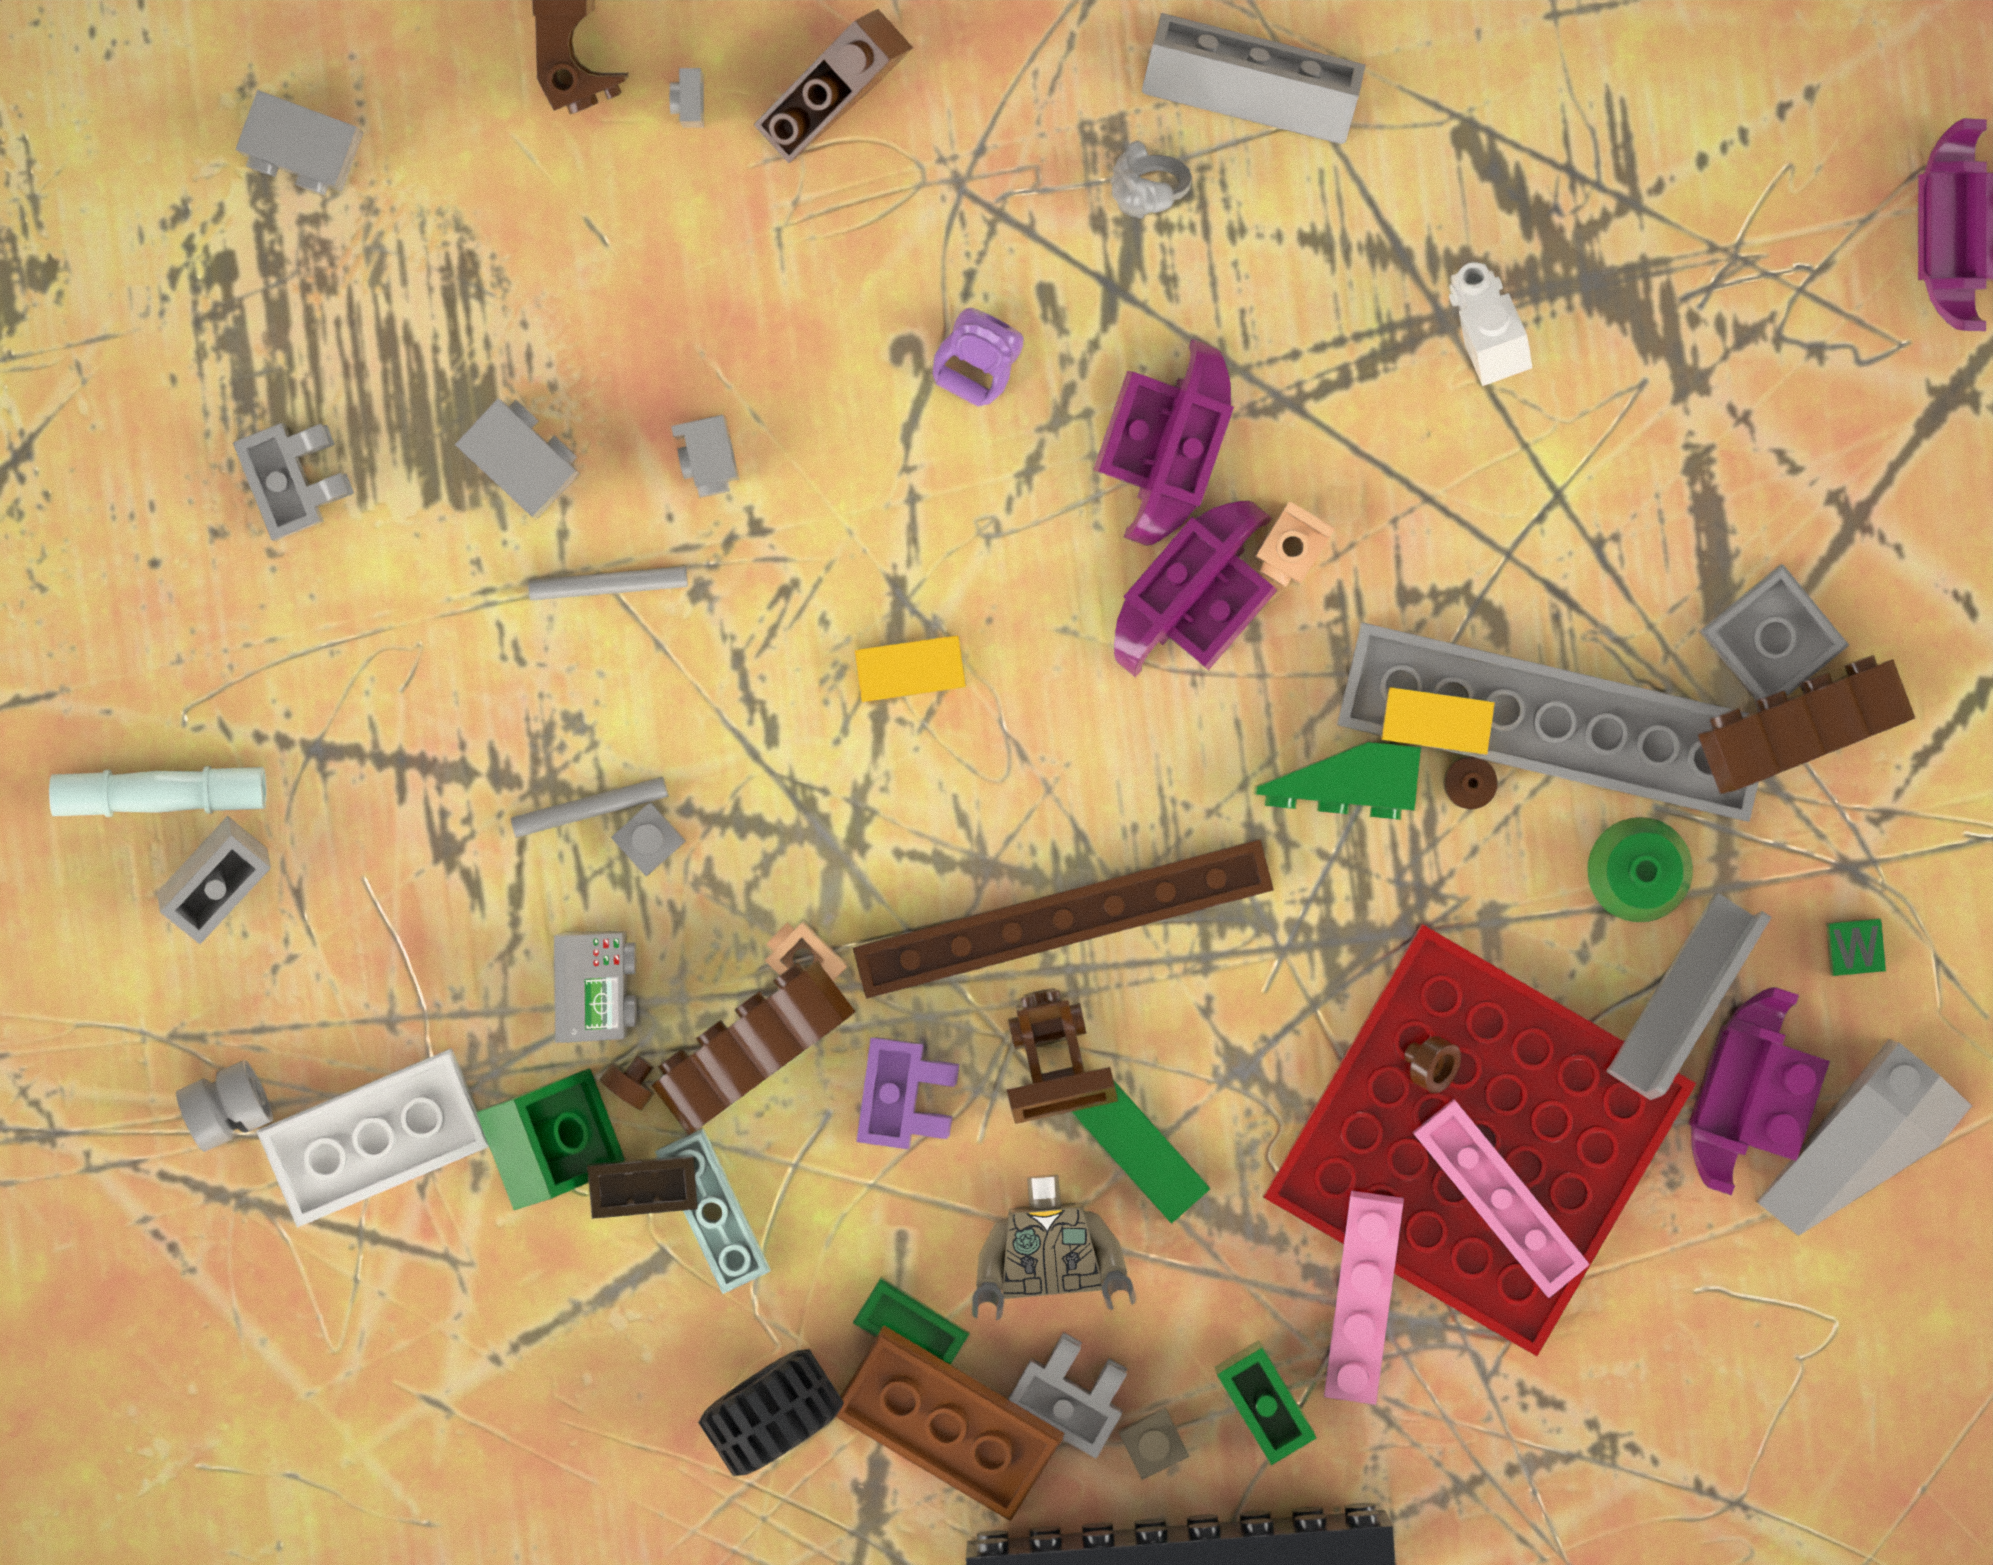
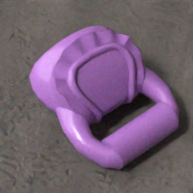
[932,307,1024,407]

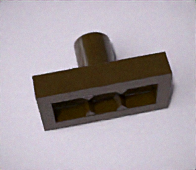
[587,1155,698,1219]

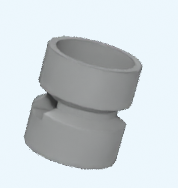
[176,1060,273,1152]

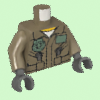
[972,1174,1136,1320]

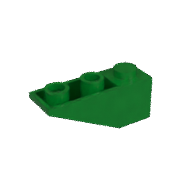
[1254,742,1421,820]

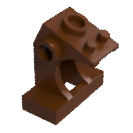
[532,0,629,115]
[1007,988,1118,1124]

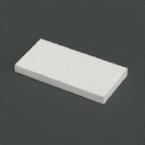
[256,1048,489,1227]

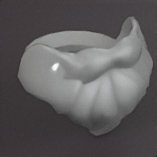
[1111,140,1192,219]

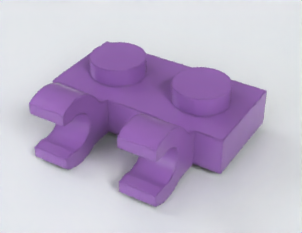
[856,1037,960,1149]

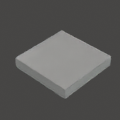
[1699,564,1849,701]

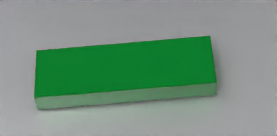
[1072,1079,1211,1224]

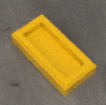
[854,635,966,702]
[1381,687,1495,755]

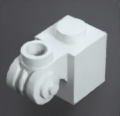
[1449,262,1532,386]

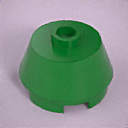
[1587,817,1693,922]

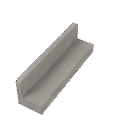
[1142,13,1365,144]
[1606,893,1771,1100]

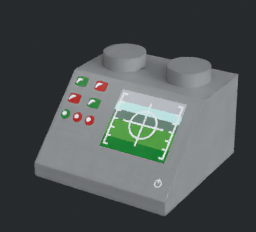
[554,931,637,1043]

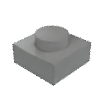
[670,68,704,128]
[611,802,686,876]

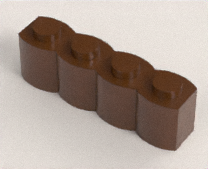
[1698,655,1915,794]
[651,961,856,1135]

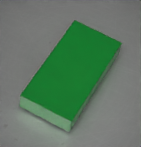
[853,1277,970,1365]

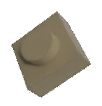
[1118,1407,1189,1480]

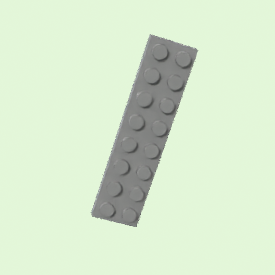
[1337,622,1759,822]

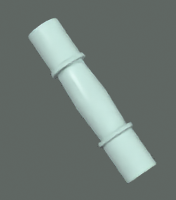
[49,766,267,817]

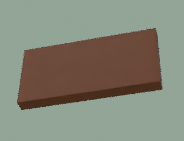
[836,1325,1065,1521]

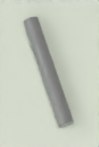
[528,566,688,601]
[511,777,669,838]

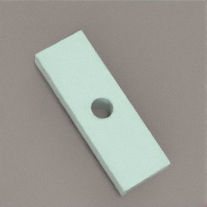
[655,1128,771,1294]

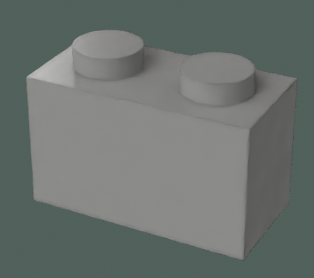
[235,90,363,196]
[455,398,580,519]
[157,816,271,944]

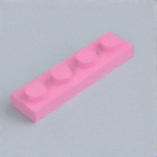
[1413,1099,1590,1298]
[1324,1191,1404,1405]

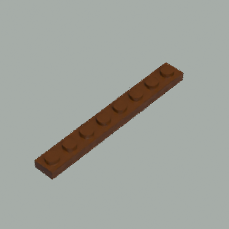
[853,839,1274,999]

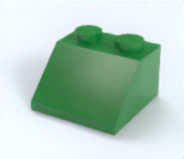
[476,1068,626,1211]

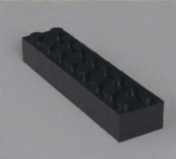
[966,1503,1396,1565]

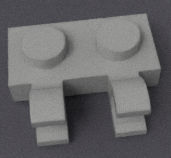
[233,423,354,541]
[1008,1332,1127,1458]

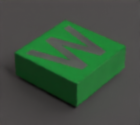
[1826,918,1886,976]

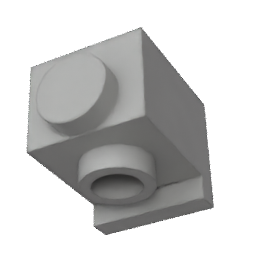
[671,415,740,498]

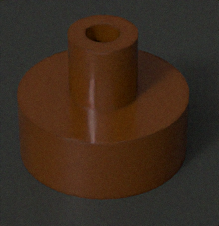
[1443,757,1498,809]
[1405,1036,1461,1093]
[600,1055,654,1111]

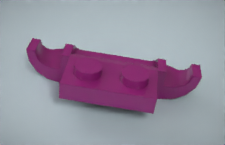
[1918,118,1993,331]
[1093,339,1234,546]
[1114,500,1277,678]
[1688,987,1830,1195]

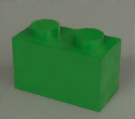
[1214,1340,1317,1466]

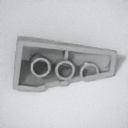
[1757,1039,1972,1236]

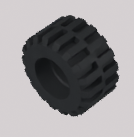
[698,1349,844,1476]

